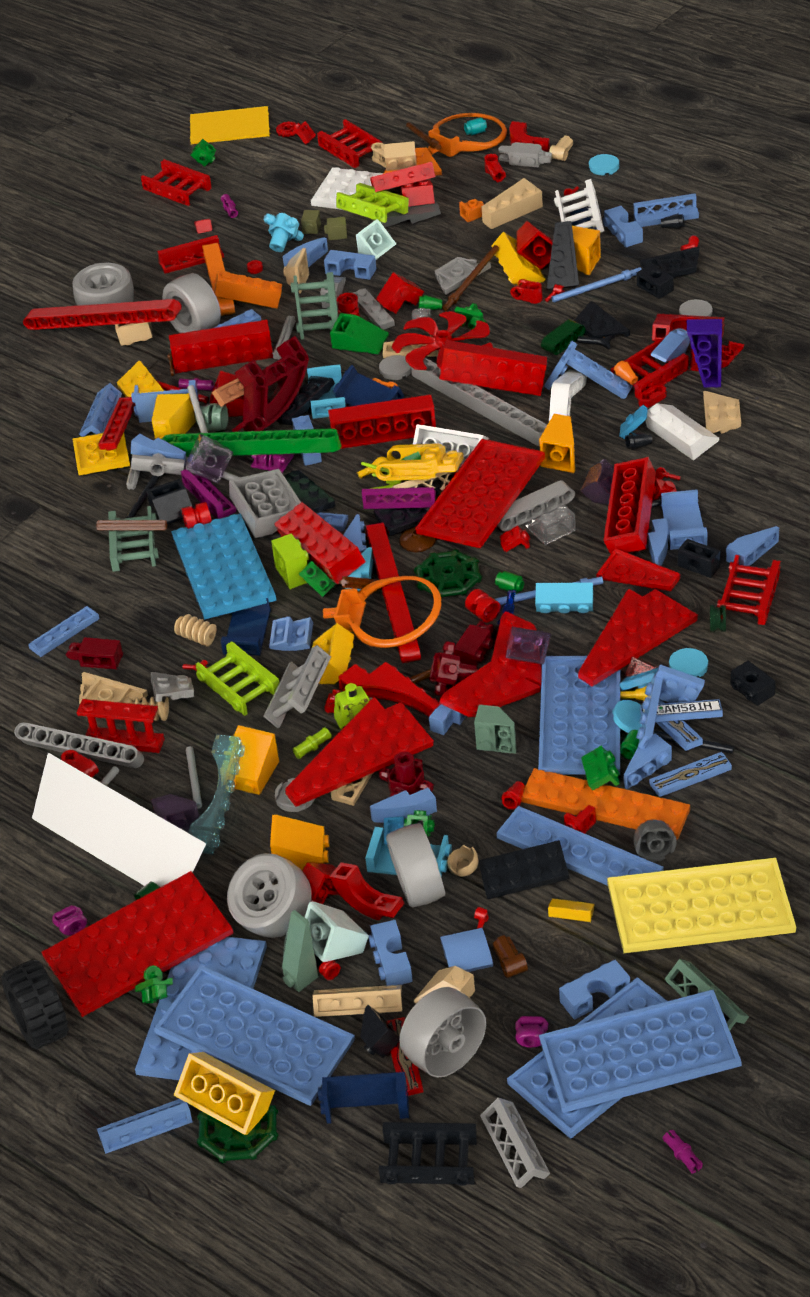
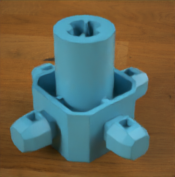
[263,213,304,252]

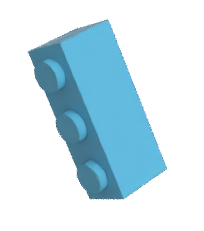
[535,583,593,613]

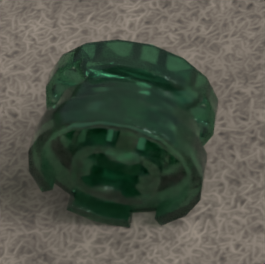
[710,605,726,632]

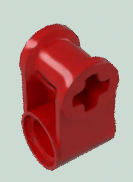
[510,279,543,304]
[61,750,99,778]

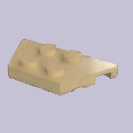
[703,391,741,434]
[79,672,148,704]

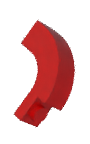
[509,121,550,152]
[329,862,405,920]

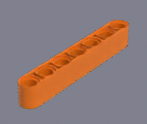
[202,243,235,316]

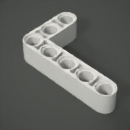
[549,369,587,421]

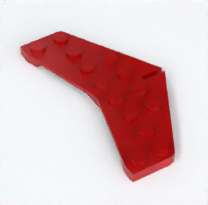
[439,611,542,717]

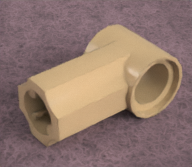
[549,135,573,161]

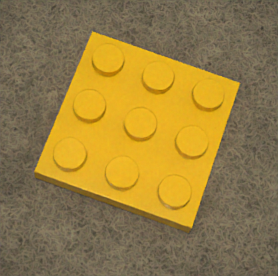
[73,433,130,475]

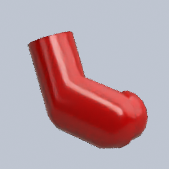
[680,235,699,250]

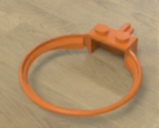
[427,113,507,157]
[323,576,442,648]

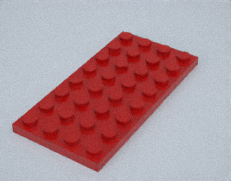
[415,439,546,549]
[41,871,233,1017]

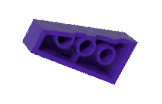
[687,319,722,387]

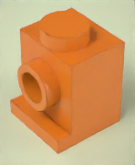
[459,199,484,222]

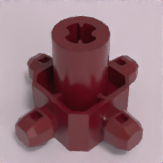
[430,641,477,696]
[379,752,434,797]

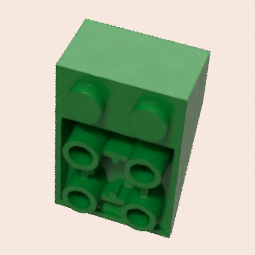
[330,313,389,354]

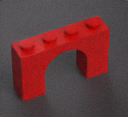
[652,314,725,341]

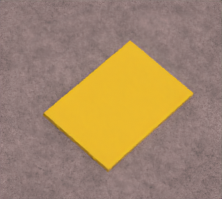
[190,106,270,144]

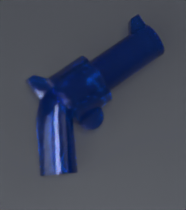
[497,590,516,625]

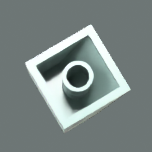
[304,901,369,962]

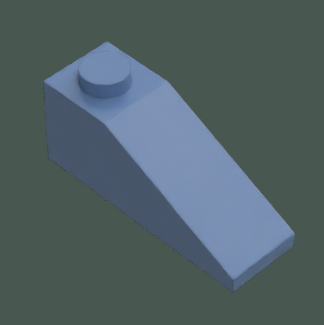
[651,328,690,362]
[726,526,779,566]

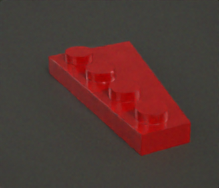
[596,549,680,591]

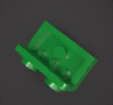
[581,745,620,790]

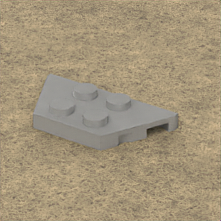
[435,257,491,295]
[151,672,194,702]

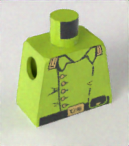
[334,683,370,730]

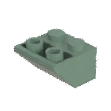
[474,705,517,754]

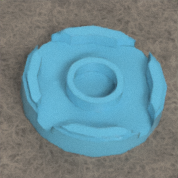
[589,154,619,176]
[669,648,708,677]
[612,700,642,733]

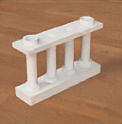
[554,179,604,232]

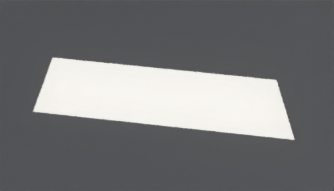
[32,753,206,887]

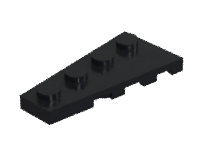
[278,376,335,425]
[283,470,336,514]

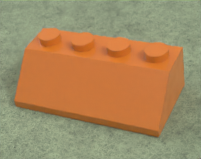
[214,271,282,309]

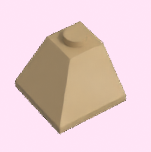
[284,248,309,293]
[414,966,475,1003]

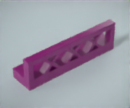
[181,469,237,519]
[362,487,436,509]

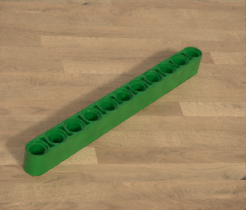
[162,429,342,457]

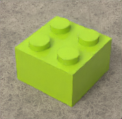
[271,533,309,589]

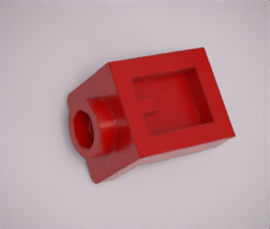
[290,121,316,145]
[564,805,596,834]

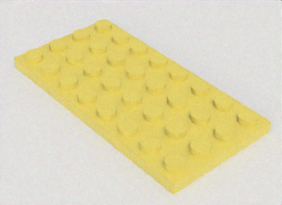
[607,858,796,953]

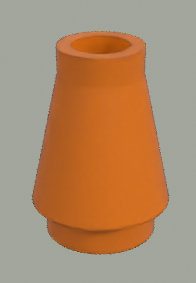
[614,361,638,385]

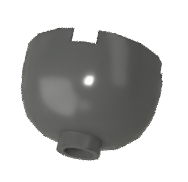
[633,819,677,862]

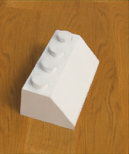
[645,403,719,460]
[413,424,488,467]

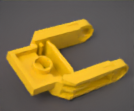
[375,443,464,481]

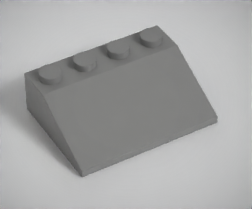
[229,469,301,538]

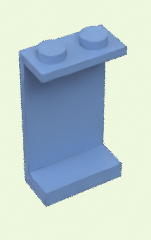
[131,380,200,423]
[661,490,707,550]

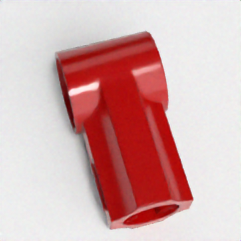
[484,154,506,182]

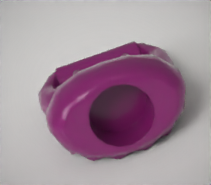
[52,905,87,936]
[515,1016,548,1048]

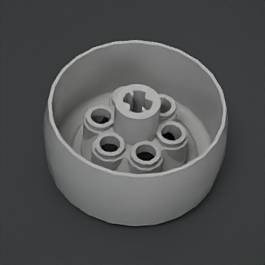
[72,263,134,306]
[162,273,221,333]
[386,823,445,908]
[227,853,311,938]
[399,987,486,1077]

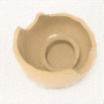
[447,845,479,877]

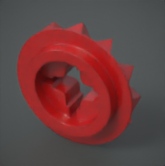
[276,121,297,137]

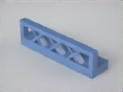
[634,194,699,227]
[79,383,122,437]
[97,1099,192,1154]

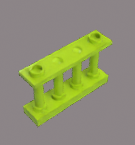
[336,183,409,223]
[196,641,280,716]

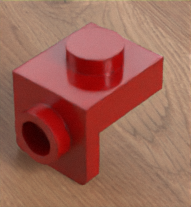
[652,478,677,501]
[500,525,530,552]

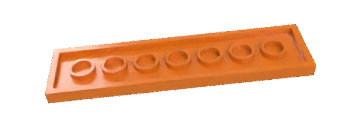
[521,768,690,839]

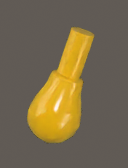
[357,456,389,478]
[620,686,647,701]

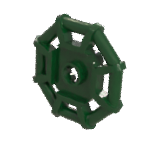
[414,549,482,599]
[197,1105,279,1163]

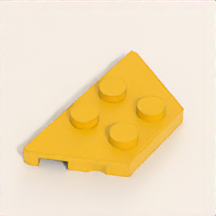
[117,361,164,397]

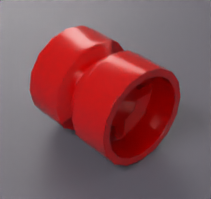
[337,292,360,317]
[181,502,212,529]
[465,589,501,623]

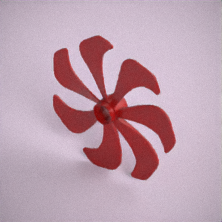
[392,311,493,370]

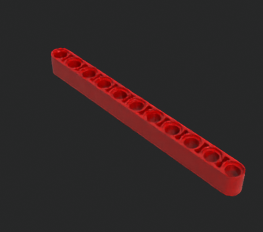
[23,299,182,330]
[365,522,421,663]

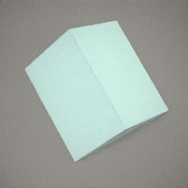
[356,219,396,259]

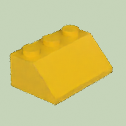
[312,623,354,684]

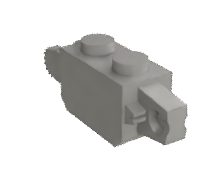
[498,142,552,167]

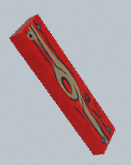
[387,1017,424,1096]

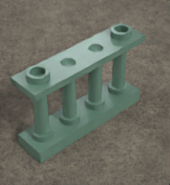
[291,272,338,339]
[108,506,159,572]

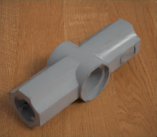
[131,453,185,476]

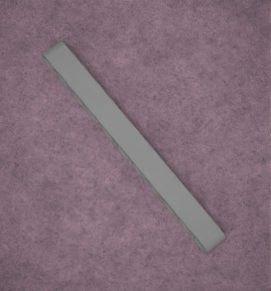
[411,358,547,446]

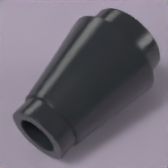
[661,213,685,229]
[625,433,652,450]

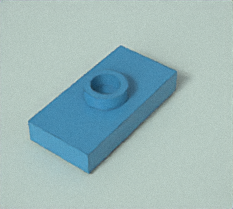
[619,405,648,439]
[620,668,658,691]
[384,816,404,845]

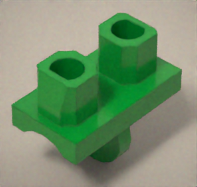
[454,303,486,329]
[299,561,336,597]
[135,965,173,1003]

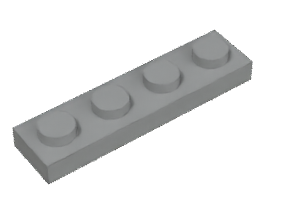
[353,288,395,330]

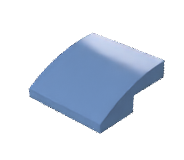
[269,616,313,651]
[440,928,493,972]

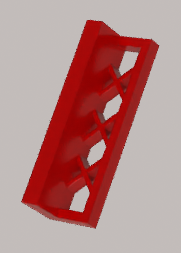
[157,235,224,274]

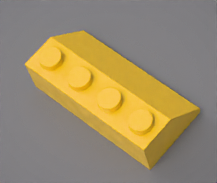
[491,232,546,285]
[174,1052,275,1135]

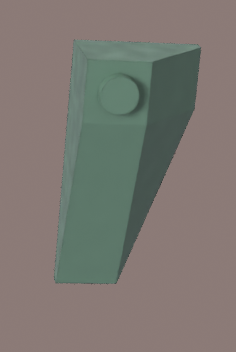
[282,910,318,992]

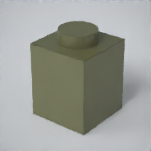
[301,210,321,234]
[324,217,347,240]

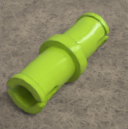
[293,727,331,759]

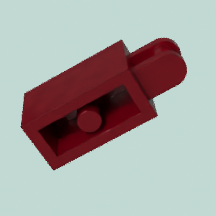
[453,621,494,667]
[66,637,123,670]

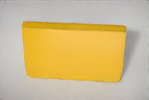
[548,898,595,922]

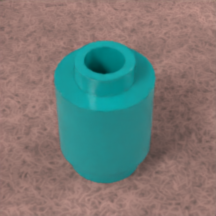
[464,117,487,136]

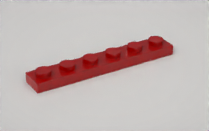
[98,397,136,451]

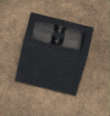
[146,479,192,525]

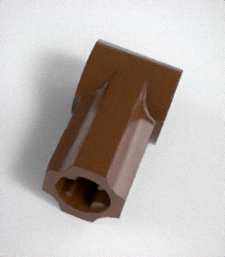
[493,935,528,978]

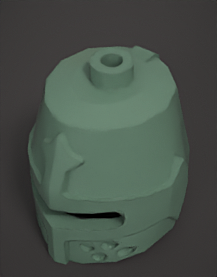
[195,403,229,431]

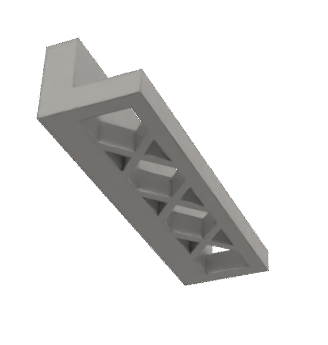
[480,1097,550,1188]

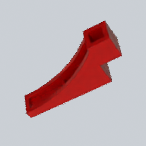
[338,662,440,717]

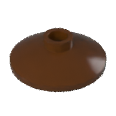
[399,527,436,552]

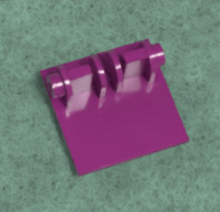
[251,453,295,473]

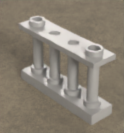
[263,645,331,728]

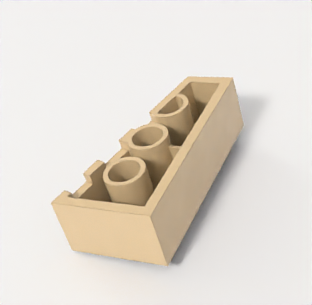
[482,178,543,229]

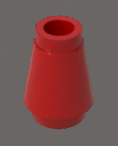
[502,781,525,810]

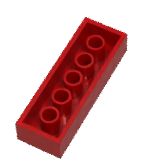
[169,320,273,374]
[439,340,547,396]
[328,395,436,449]
[604,457,656,554]
[274,502,366,584]

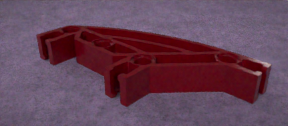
[232,336,309,432]

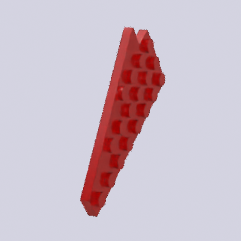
[578,589,698,687]
[285,697,434,807]

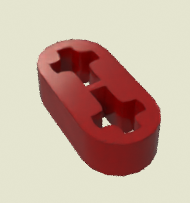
[638,384,666,408]

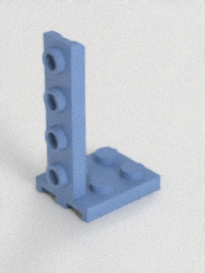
[544,341,633,399]
[636,665,705,749]

